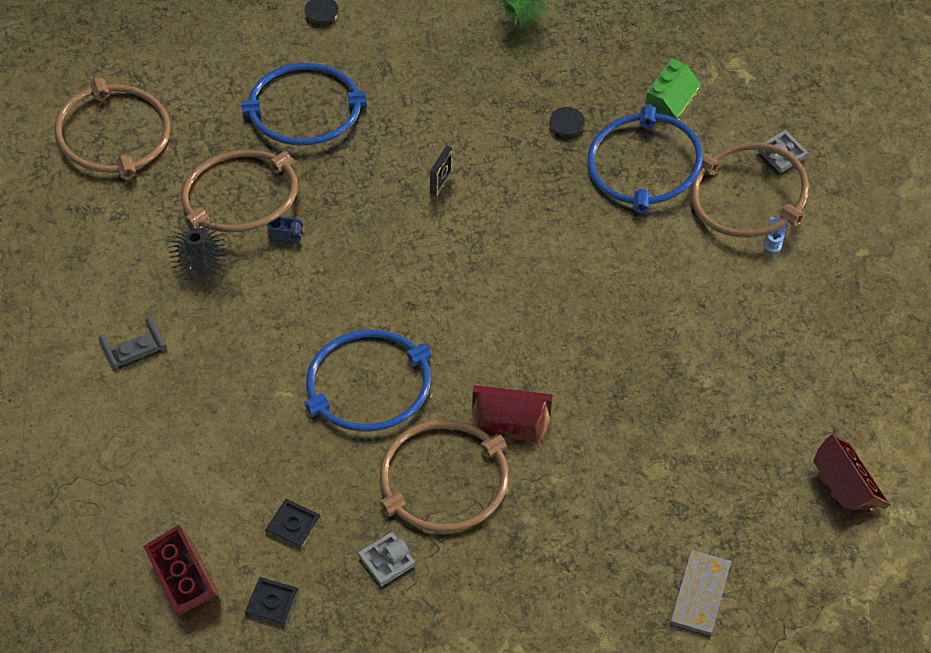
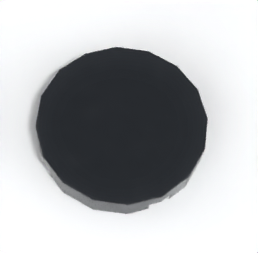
[305,0,339,25]
[550,107,585,138]

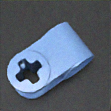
[765,217,789,253]

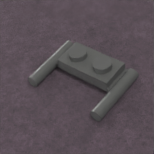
[98,317,167,369]

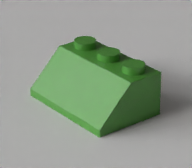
[645,58,701,119]

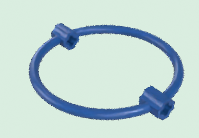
[241,63,367,145]
[587,104,703,213]
[304,330,432,432]

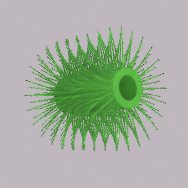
[494,0,552,31]

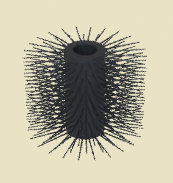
[167,218,227,283]

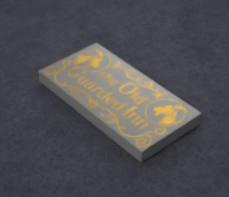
[670,550,731,636]

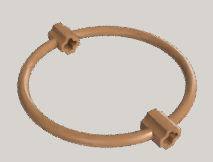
[54,77,171,180]
[691,143,809,238]
[181,150,298,232]
[380,420,508,532]

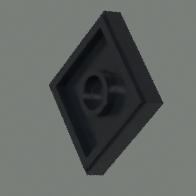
[430,145,453,196]
[265,498,321,550]
[245,577,299,627]

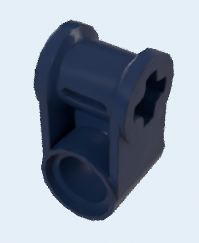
[267,217,303,242]

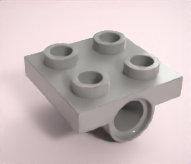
[757,130,809,173]
[358,532,416,587]

